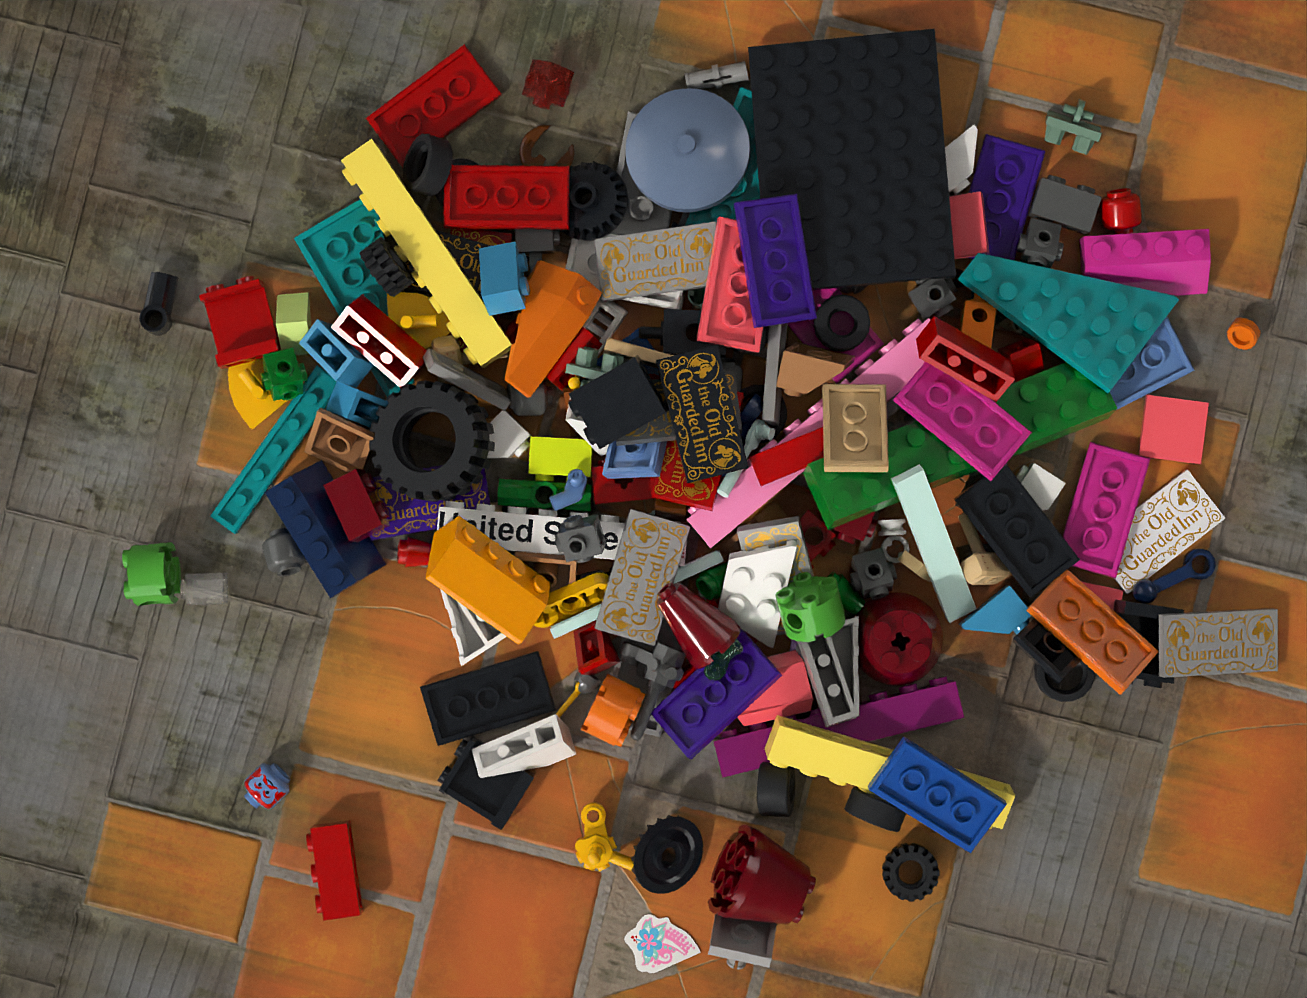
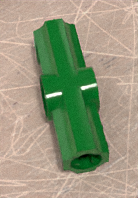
[497,478,592,511]

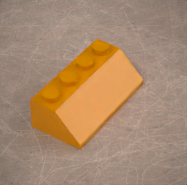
[426,516,550,644]

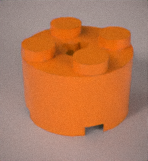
[580,673,646,747]

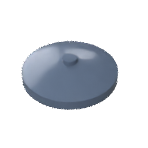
[626,88,750,212]

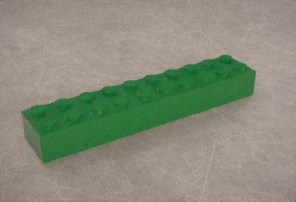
[803,362,1117,530]

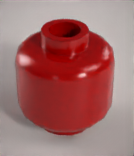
[1100,188,1142,234]

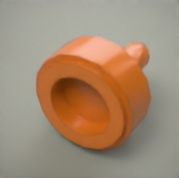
[1227,317,1261,350]

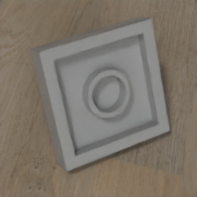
[708,914,777,970]

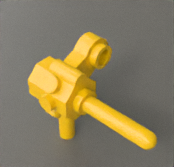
[575,802,634,871]

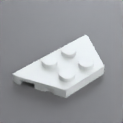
[718,540,797,648]

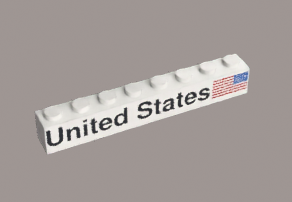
[437,501,687,566]

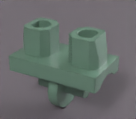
[1045,99,1102,155]
[565,347,624,386]

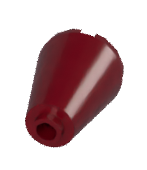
[657,582,741,669]

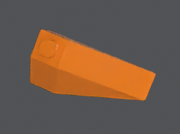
[504,260,602,398]

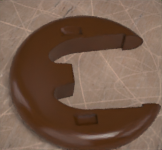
[519,125,574,167]

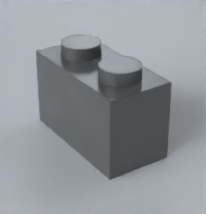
[1027,175,1102,235]

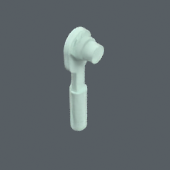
[717,419,775,498]

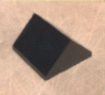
[1013,618,1082,684]

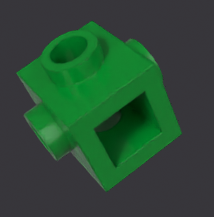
[260,348,308,401]

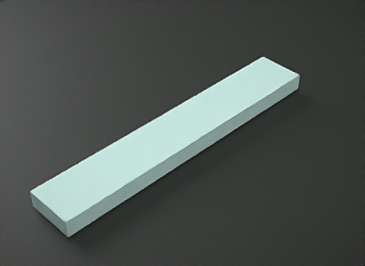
[891,464,977,623]
[550,550,724,639]

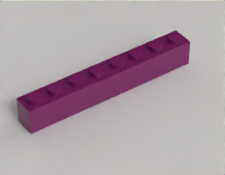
[713,676,965,778]

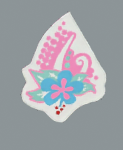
[624,914,701,973]

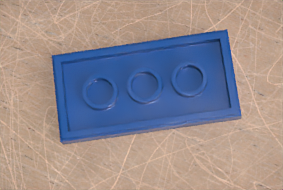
[868,736,1007,853]

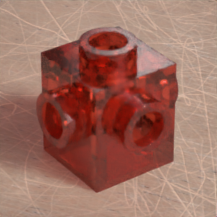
[522,59,574,110]

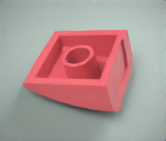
[737,650,813,726]

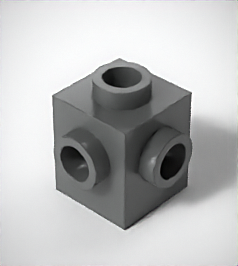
[1017,218,1064,269]
[908,278,958,320]
[555,514,606,563]
[850,548,897,600]

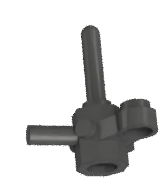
[620,641,686,741]

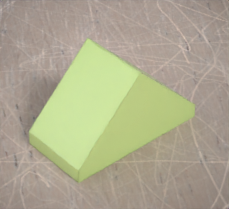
[276,292,312,355]

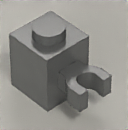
[515,229,560,273]

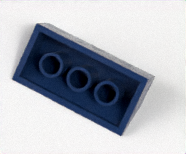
[265,460,387,598]

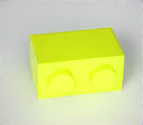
[528,436,593,482]

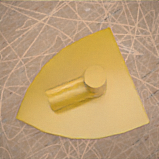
[387,292,450,349]
[228,359,288,430]

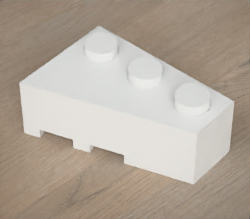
[440,589,507,666]

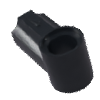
[139,272,179,336]

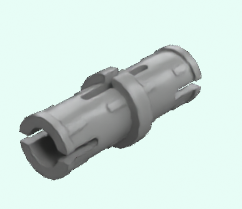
[684,60,749,90]

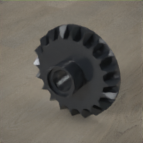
[560,161,628,241]
[631,815,703,894]

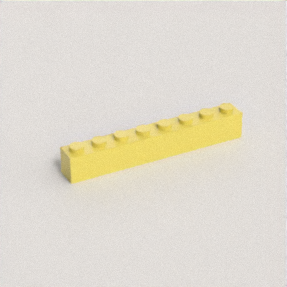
[341,139,512,368]
[765,715,1015,829]

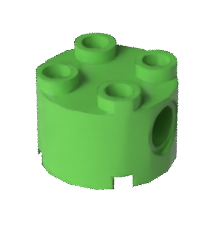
[122,542,181,606]
[775,572,845,642]

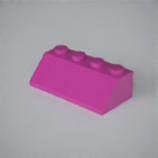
[1079,229,1211,296]

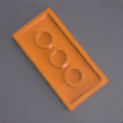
[1026,569,1159,695]

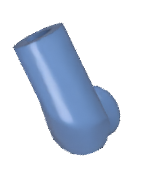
[549,469,587,511]

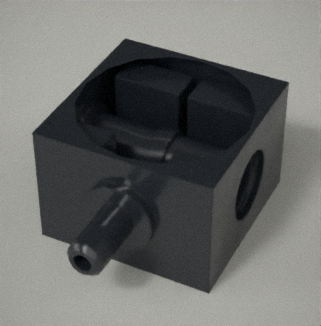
[639,309,726,358]

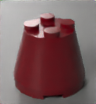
[855,592,943,685]
[708,825,816,924]

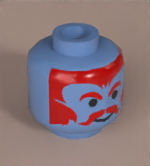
[244,763,290,809]

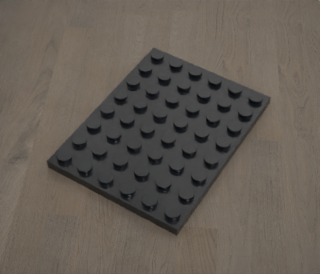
[748,28,956,290]

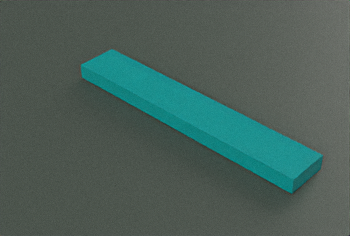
[210,365,337,534]

